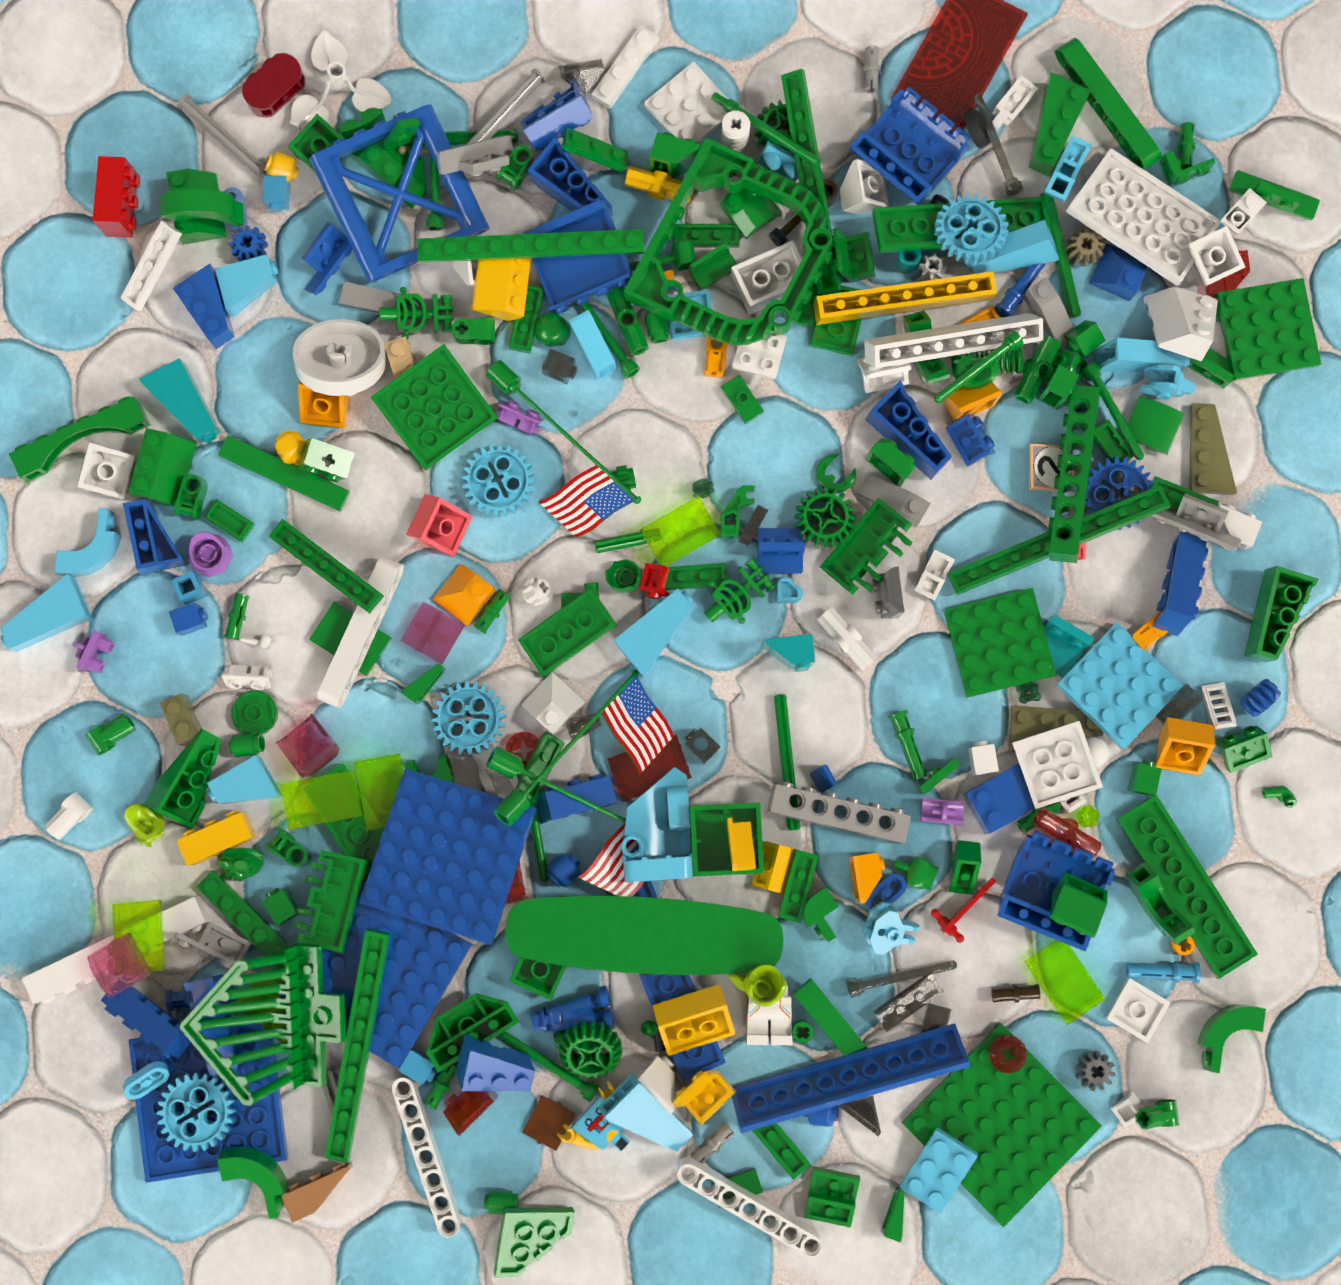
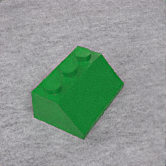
[166,168,227,245]
[128,428,197,507]

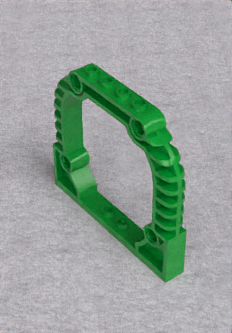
[623,138,833,346]

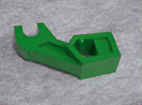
[720,485,755,539]

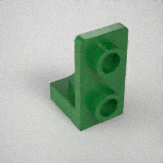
[1159,151,1215,185]

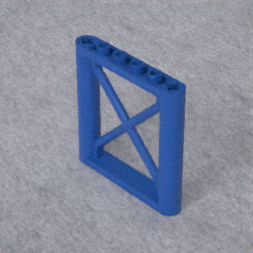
[309,104,490,283]

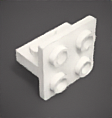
[732,333,787,379]
[857,355,911,393]

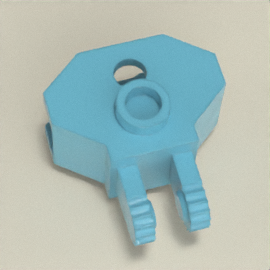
[1141,364,1196,400]
[863,901,920,955]

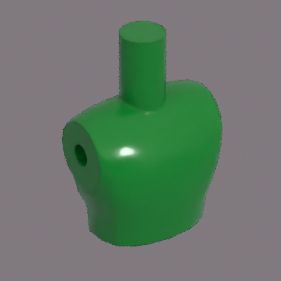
[894,856,939,890]

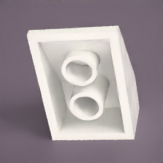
[731,241,802,315]

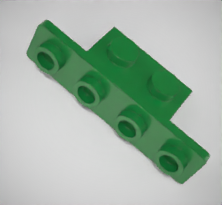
[1229,170,1320,221]

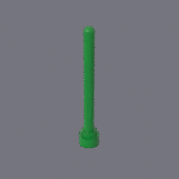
[426,154,444,231]
[579,302,640,379]
[934,331,1023,403]
[1081,362,1144,460]
[517,774,549,882]
[500,1031,600,1102]

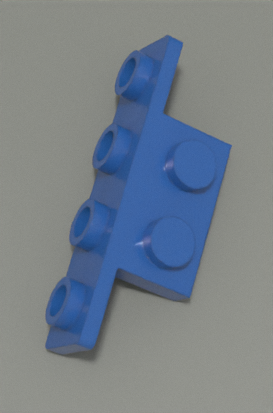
[301,221,368,295]

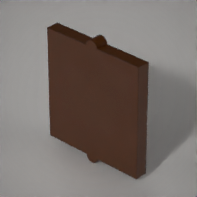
[522,1095,576,1151]

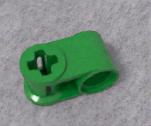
[496,145,534,191]
[452,317,495,345]
[174,474,208,520]
[265,827,312,867]

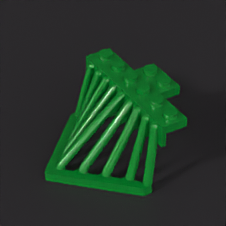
[180,943,346,1105]

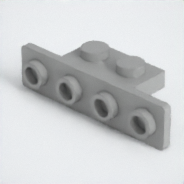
[437,135,513,176]
[1151,493,1241,551]
[473,744,513,798]
[174,922,257,975]

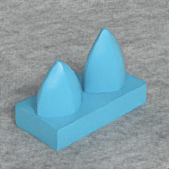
[757,141,798,182]

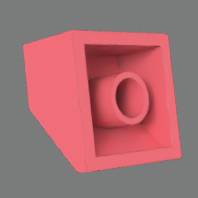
[406,494,473,557]

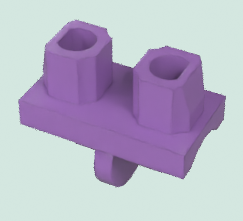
[72,630,115,673]
[920,798,965,825]

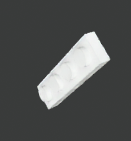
[592,25,659,109]
[121,221,182,311]

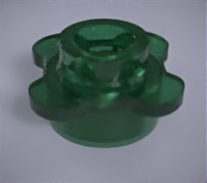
[692,478,714,499]
[1016,682,1042,704]

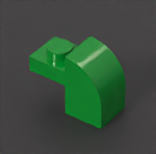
[803,887,839,942]

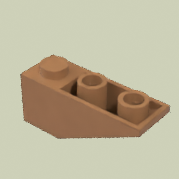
[281,1162,353,1223]

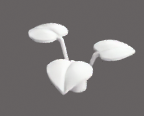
[291,30,392,129]

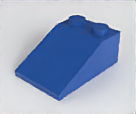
[962,763,1035,835]

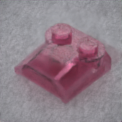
[276,714,340,778]
[87,933,153,998]

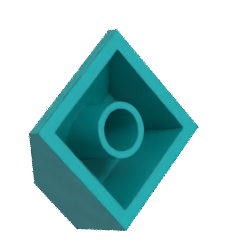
[763,634,815,672]

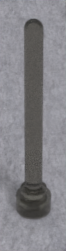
[974,93,1024,197]
[847,960,957,998]

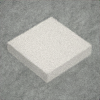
[1105,978,1171,1043]

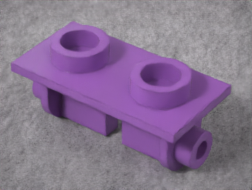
[496,400,545,435]

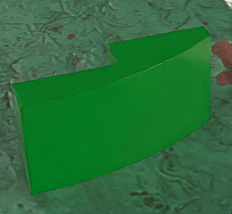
[339,108,386,140]

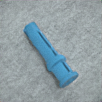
[1126,961,1201,983]

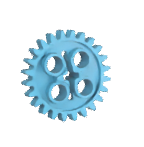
[934,194,1009,264]
[461,443,535,517]
[431,681,507,756]
[156,1072,236,1152]

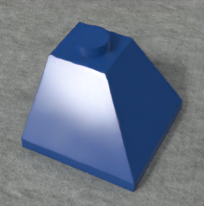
[1089,244,1147,301]

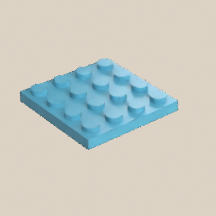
[1055,622,1183,750]

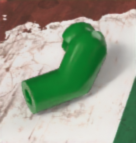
[1262,785,1297,808]

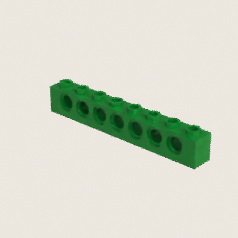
[1045,385,1100,563]

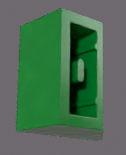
[649,132,700,179]
[1050,872,1108,938]

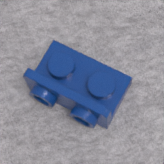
[946,414,995,467]

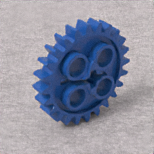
[1085,456,1154,530]

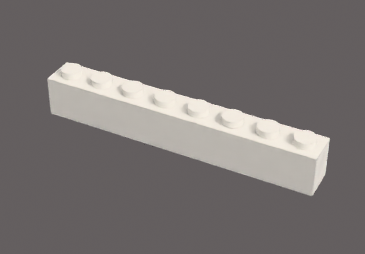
[864,313,1043,368]
[22,896,211,1005]

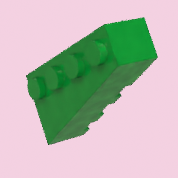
[1028,72,1091,177]
[1244,566,1319,662]

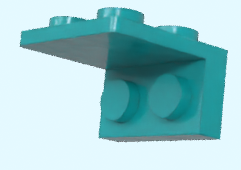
[1044,614,1094,678]

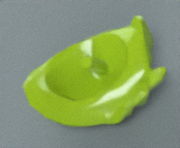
[124,803,165,847]

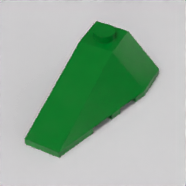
[144,728,221,829]

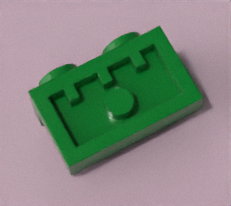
[1215,726,1273,773]

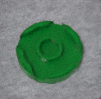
[231,690,278,735]

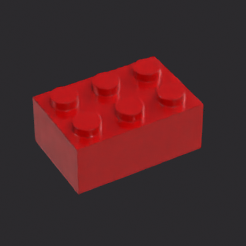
[92,156,141,238]

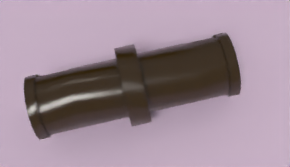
[991,984,1041,1003]

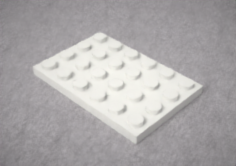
[1066,148,1221,286]

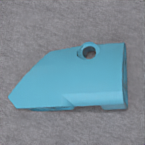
[622,767,693,883]

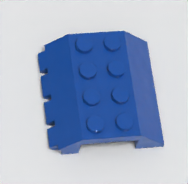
[849,87,971,204]
[997,830,1115,952]

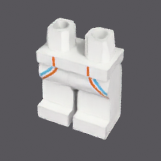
[746,987,792,1045]

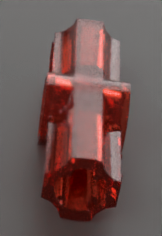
[1033,807,1101,858]

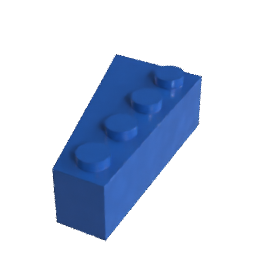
[527,137,613,217]
[865,381,952,480]
[1153,531,1209,636]
[184,974,244,1076]
[100,978,191,1058]

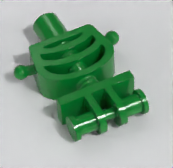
[379,287,454,340]
[703,557,776,624]

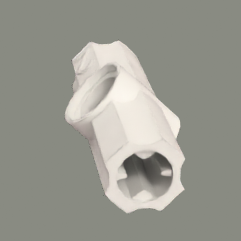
[817,607,877,671]

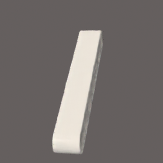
[317,556,404,708]
[392,1075,461,1238]
[677,1157,822,1257]

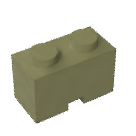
[160,693,202,747]

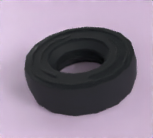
[964,108,990,149]

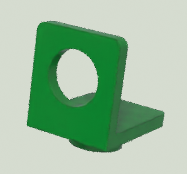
[1051,350,1088,383]

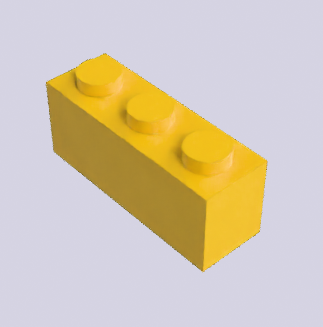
[176,810,257,866]

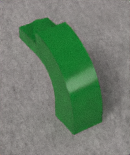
[161,189,244,227]
[903,310,950,384]
[1125,862,1196,945]
[1197,1005,1266,1073]
[217,1147,287,1219]

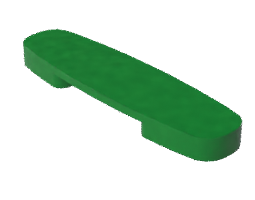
[505,896,783,975]

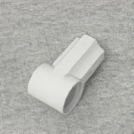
[45,792,93,840]

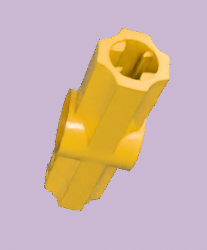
[625,166,692,205]

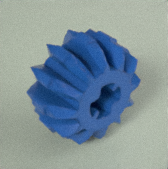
[229,225,268,262]
[1240,679,1281,717]

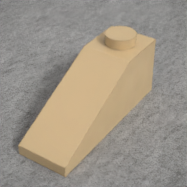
[384,336,415,379]

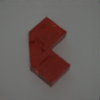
[1205,250,1250,298]

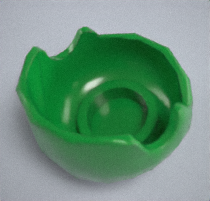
[535,313,570,347]
[605,559,642,593]

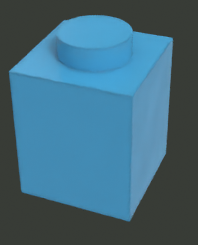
[262,176,291,212]
[171,571,208,605]
[398,1048,437,1085]

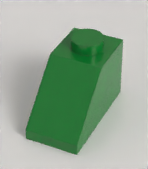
[949,840,982,895]

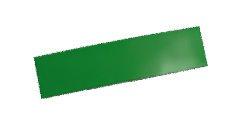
[793,978,868,1056]

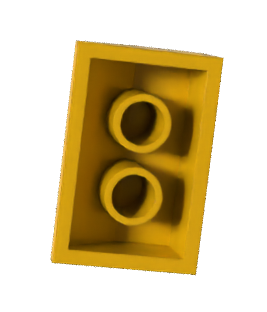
[471,258,531,322]
[652,984,736,1056]

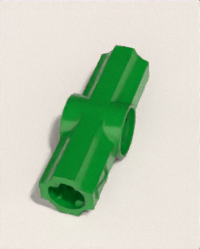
[606,287,649,356]
[1013,335,1061,405]

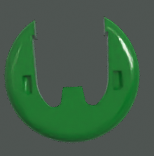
[816,454,856,493]

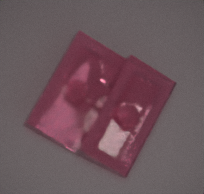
[400,602,465,664]

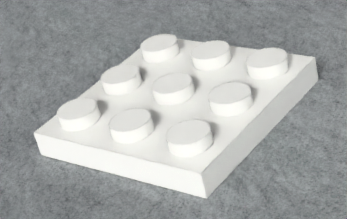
[644,61,727,144]
[1012,721,1103,809]

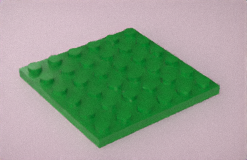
[901,1022,1102,1228]

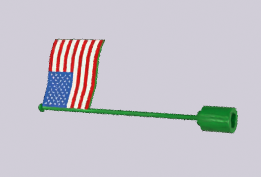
[486,360,641,537]
[493,670,674,827]
[486,746,645,897]

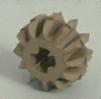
[1066,227,1105,267]

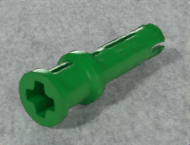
[888,710,927,780]

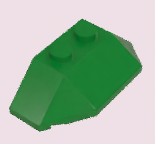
[349,138,426,209]
[426,993,520,1073]

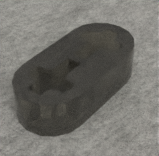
[738,504,768,547]

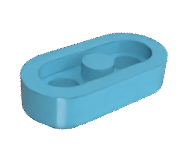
[123,1061,169,1099]

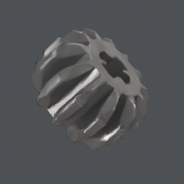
[1074,1050,1116,1091]

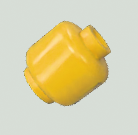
[264,151,299,182]
[274,430,305,465]

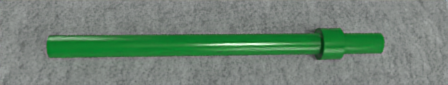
[711,92,821,167]

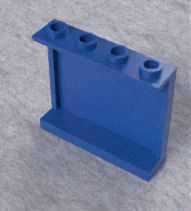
[522,199,633,314]

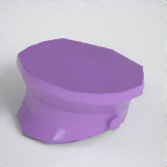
[188,532,233,577]

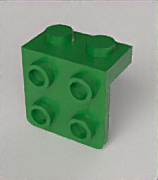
[832,228,876,283]

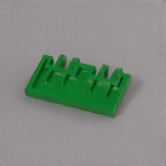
[820,497,913,595]
[293,850,368,953]

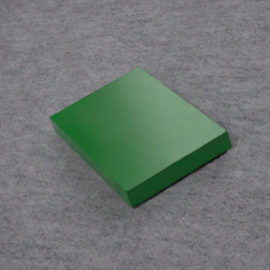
[809,285,862,357]
[309,602,392,676]

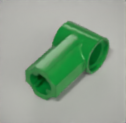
[85,713,136,755]
[1135,1099,1179,1129]

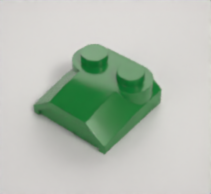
[287,114,346,173]
[720,189,782,240]
[865,438,916,487]
[509,957,567,1001]

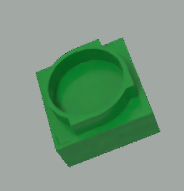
[690,803,764,877]

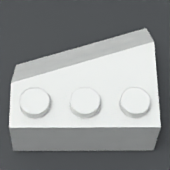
[1143,286,1218,361]

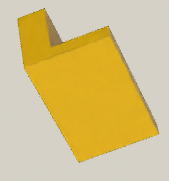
[727,818,756,871]
[751,841,796,894]

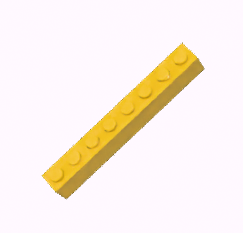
[813,271,997,325]

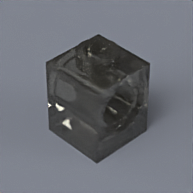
[541,348,578,384]
[685,728,721,764]

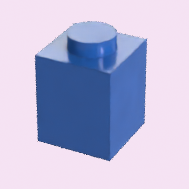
[169,603,208,636]

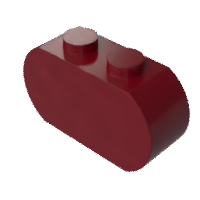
[242,53,306,118]

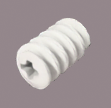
[721,111,750,153]

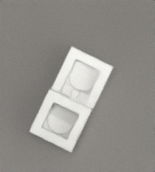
[914,549,955,600]

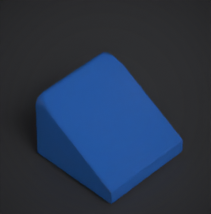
[810,764,837,793]

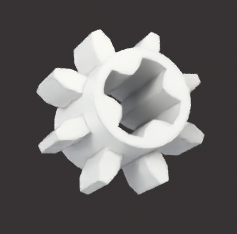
[918,253,947,280]
[522,577,550,606]

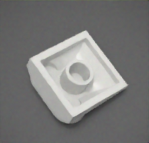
[77,443,135,499]

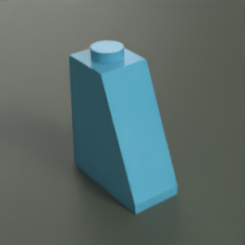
[215,254,279,317]
[569,310,616,379]
[207,755,283,804]

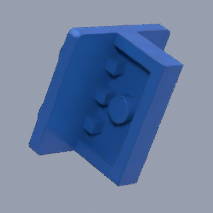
[758,528,805,574]

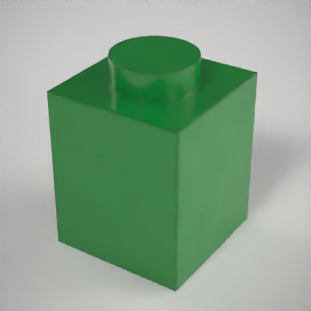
[1064,320,1106,356]
[1128,760,1162,796]
[262,888,299,926]

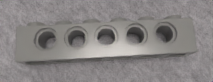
[767,781,911,844]

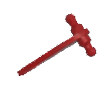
[931,878,996,943]

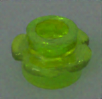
[1077,805,1100,828]

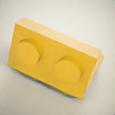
[672,1070,736,1124]

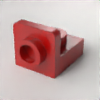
[639,563,669,600]

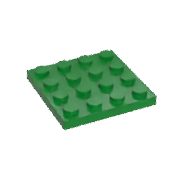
[1215,278,1322,381]
[371,344,498,471]
[943,588,1057,698]

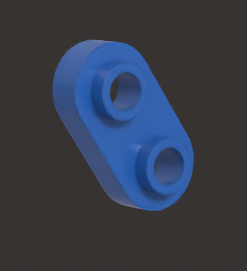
[865,874,907,910]

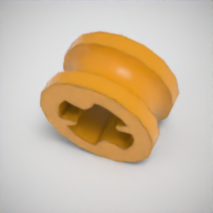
[1171,936,1195,955]

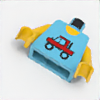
[557,1081,630,1152]

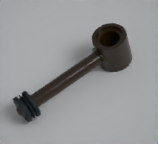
[769,179,838,247]

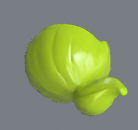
[728,964,787,1007]

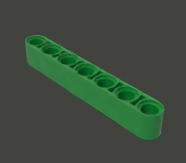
[1055,37,1162,170]

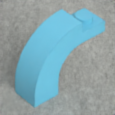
[1044,135,1092,203]
[55,508,121,577]

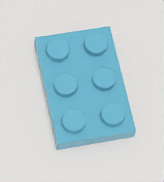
[900,1127,978,1214]

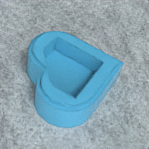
[776,576,803,604]

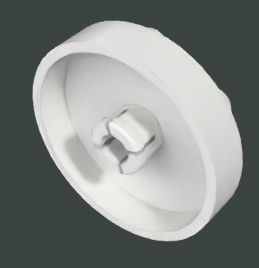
[293,319,386,396]

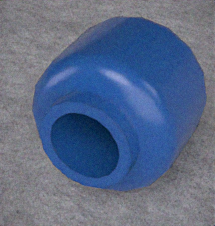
[546,853,581,888]
[804,1105,839,1127]

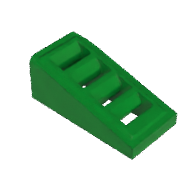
[401,663,445,705]
[881,1186,905,1243]

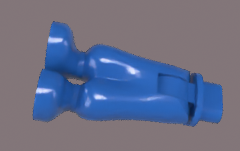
[531,985,615,1032]

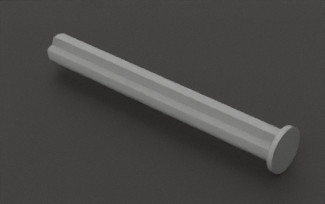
[466,68,546,145]
[177,94,265,177]

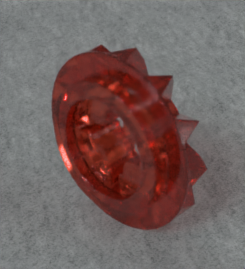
[505,732,539,769]
[989,1035,1028,1074]

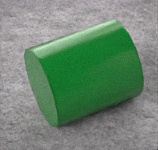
[792,1020,813,1043]

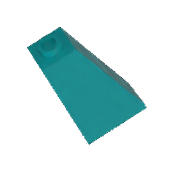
[139,358,221,443]

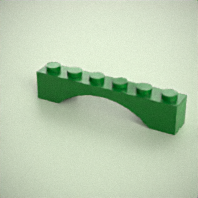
[9,396,151,482]

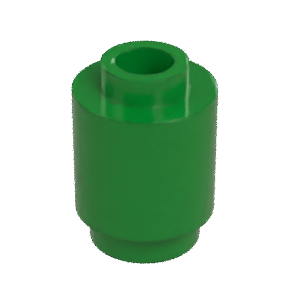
[645,311,670,344]
[228,732,265,758]
[484,1189,519,1215]

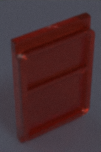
[608,734,692,802]

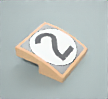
[1029,444,1073,493]

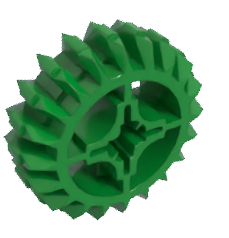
[754,100,794,154]
[794,487,856,548]
[558,1019,622,1080]

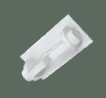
[222,665,273,690]

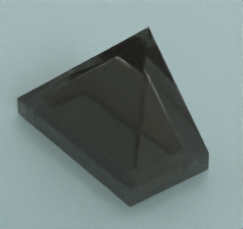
[559,59,604,95]
[1155,683,1203,725]
[839,1096,881,1137]

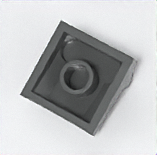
[872,566,905,619]

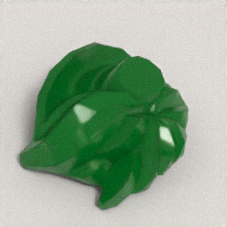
[953,355,999,389]
[217,848,264,882]

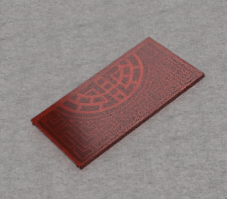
[891,0,1028,131]

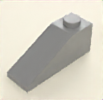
[1023,277,1074,350]
[858,474,931,527]

